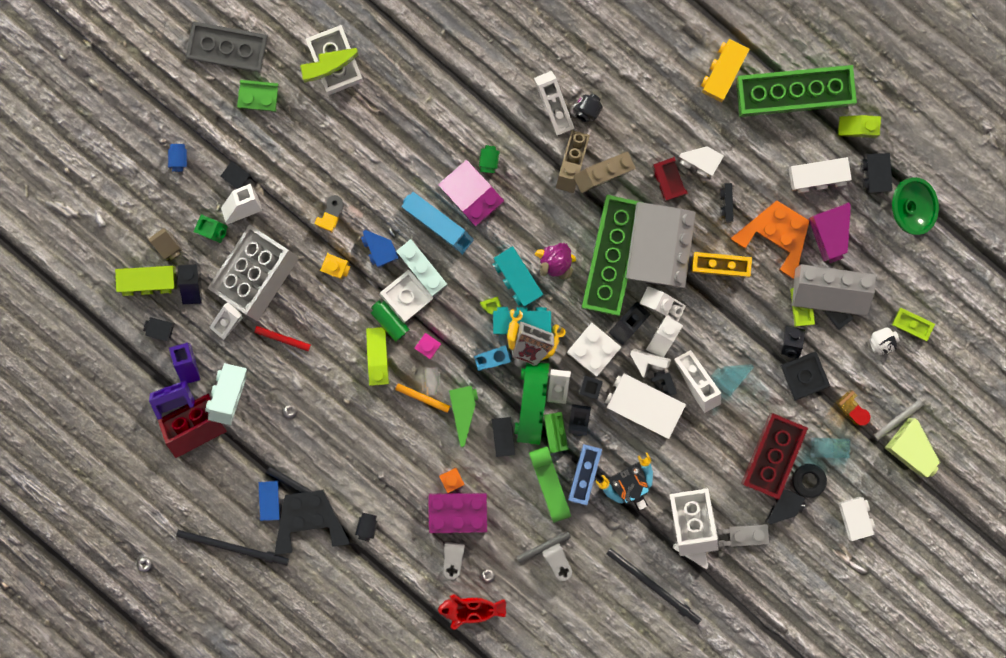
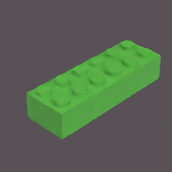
[736,65,857,117]
[581,195,643,317]

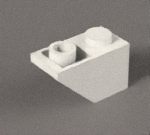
[678,146,724,178]
[221,184,262,224]
[640,286,686,322]

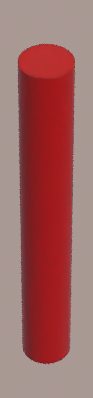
[254,326,311,352]

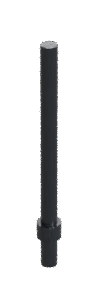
[176,529,289,566]
[606,548,702,625]

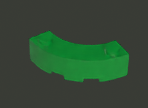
[514,362,549,445]

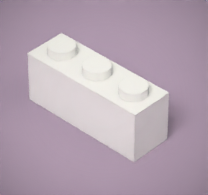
[789,157,852,193]

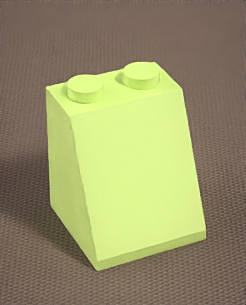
[885,418,940,478]

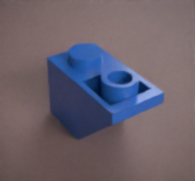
[361,230,399,268]

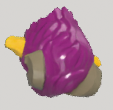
[535,242,576,279]

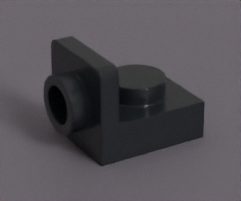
[651,370,677,396]

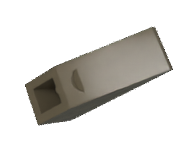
[556,130,590,193]

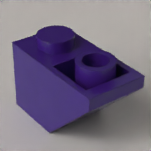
[169,343,201,384]

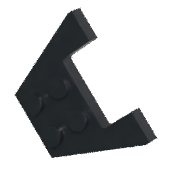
[275,489,350,555]

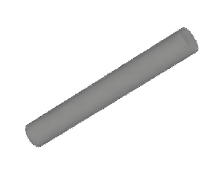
[873,400,923,440]

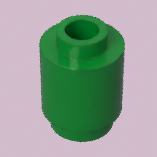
[478,145,500,174]

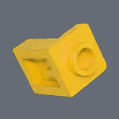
[320,253,350,280]

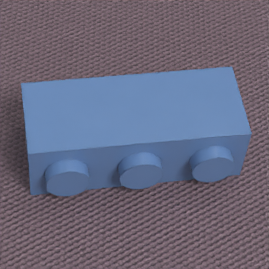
[568,444,602,505]

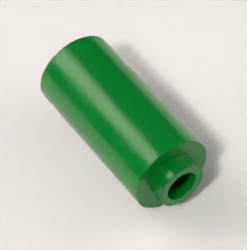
[371,300,410,342]

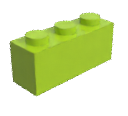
[115,266,177,296]

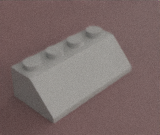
[792,264,876,316]

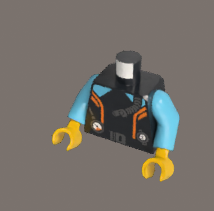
[595,453,653,511]

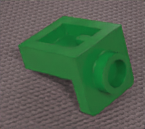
[193,214,228,243]

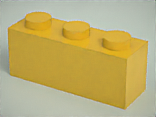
[701,39,749,103]
[691,252,752,278]

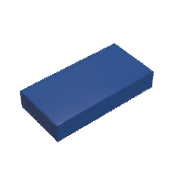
[258,481,280,521]

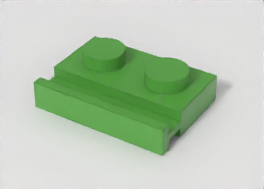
[237,80,279,112]
[544,412,568,453]

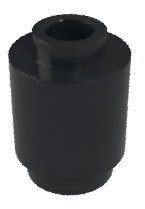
[355,512,378,542]

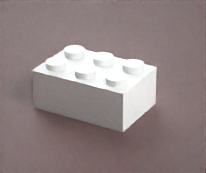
[306,25,364,95]
[670,489,718,556]

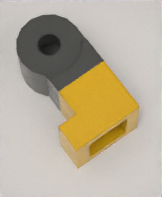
[314,195,344,233]

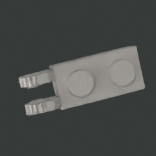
[716,524,769,546]

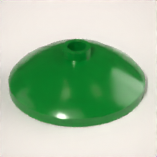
[892,177,939,235]

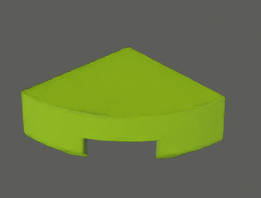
[480,296,501,315]

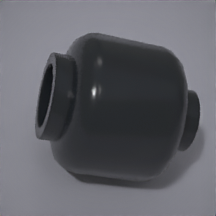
[574,94,603,123]

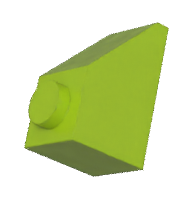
[838,115,881,138]

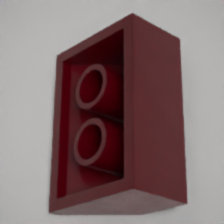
[158,393,227,458]

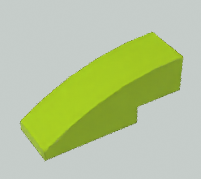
[301,48,359,83]

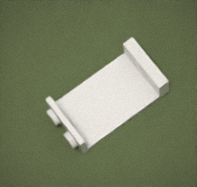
[605,373,686,439]

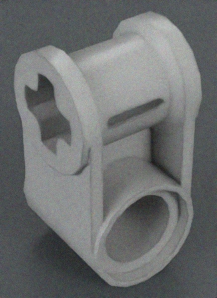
[443,542,465,579]
[542,543,572,581]

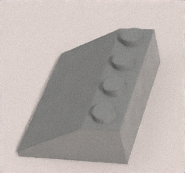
[626,202,696,288]
[207,225,300,322]

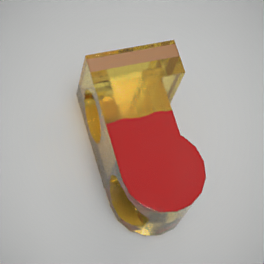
[836,390,871,426]

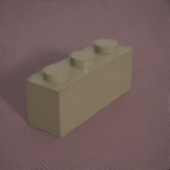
[573,151,636,193]

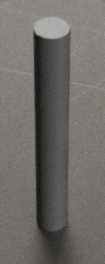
[517,531,571,563]

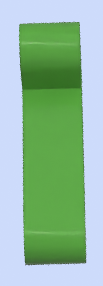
[529,446,572,523]

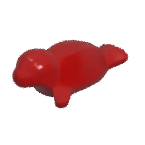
[438,594,506,630]

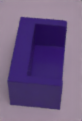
[149,380,195,420]

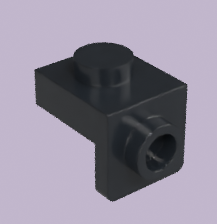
[781,325,805,358]
[568,404,591,436]

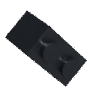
[861,153,893,194]

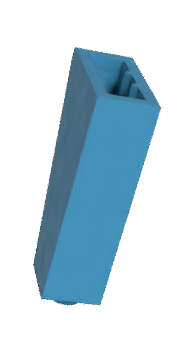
[401,192,474,255]

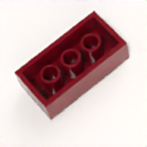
[741,413,808,499]

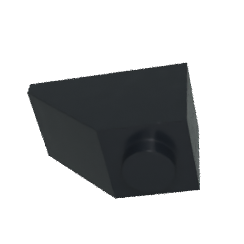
[178,264,202,305]
[608,302,651,345]
[765,488,806,524]

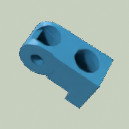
[474,345,513,371]

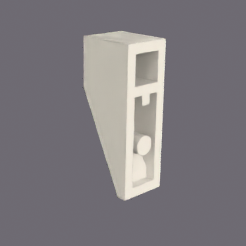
[534,71,574,135]
[674,350,721,413]

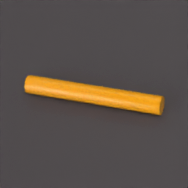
[395,383,451,413]

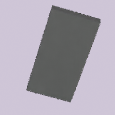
[186,21,268,73]

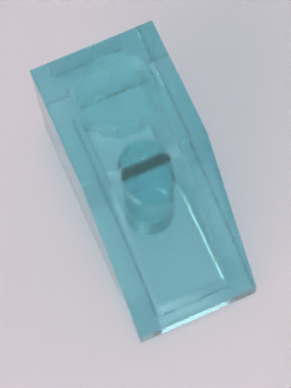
[711,364,754,396]
[811,438,850,458]

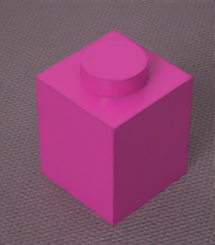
[414,333,442,360]

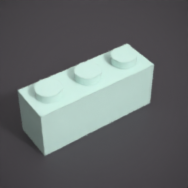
[396,239,448,297]
[206,363,247,425]

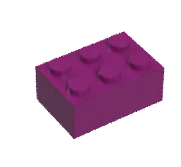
[428,493,487,533]

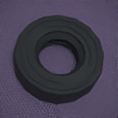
[792,464,827,498]

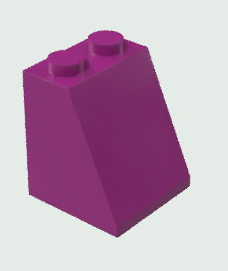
[808,202,851,263]

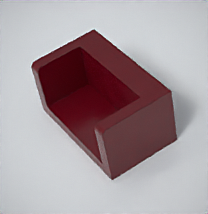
[652,157,688,202]

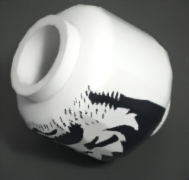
[869,328,900,355]

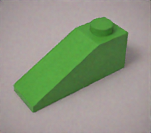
[449,386,478,447]

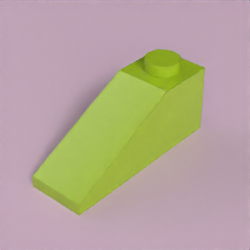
[366,327,390,386]

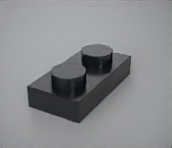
[719,183,734,223]

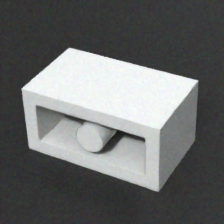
[838,497,875,541]

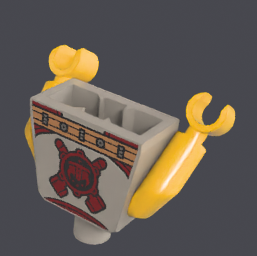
[507,309,566,368]

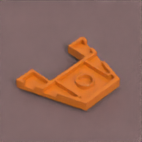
[730,201,809,279]

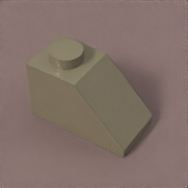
[148,228,183,261]

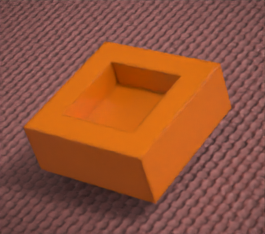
[439,468,465,493]

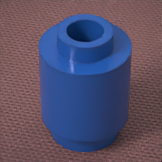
[168,144,187,172]

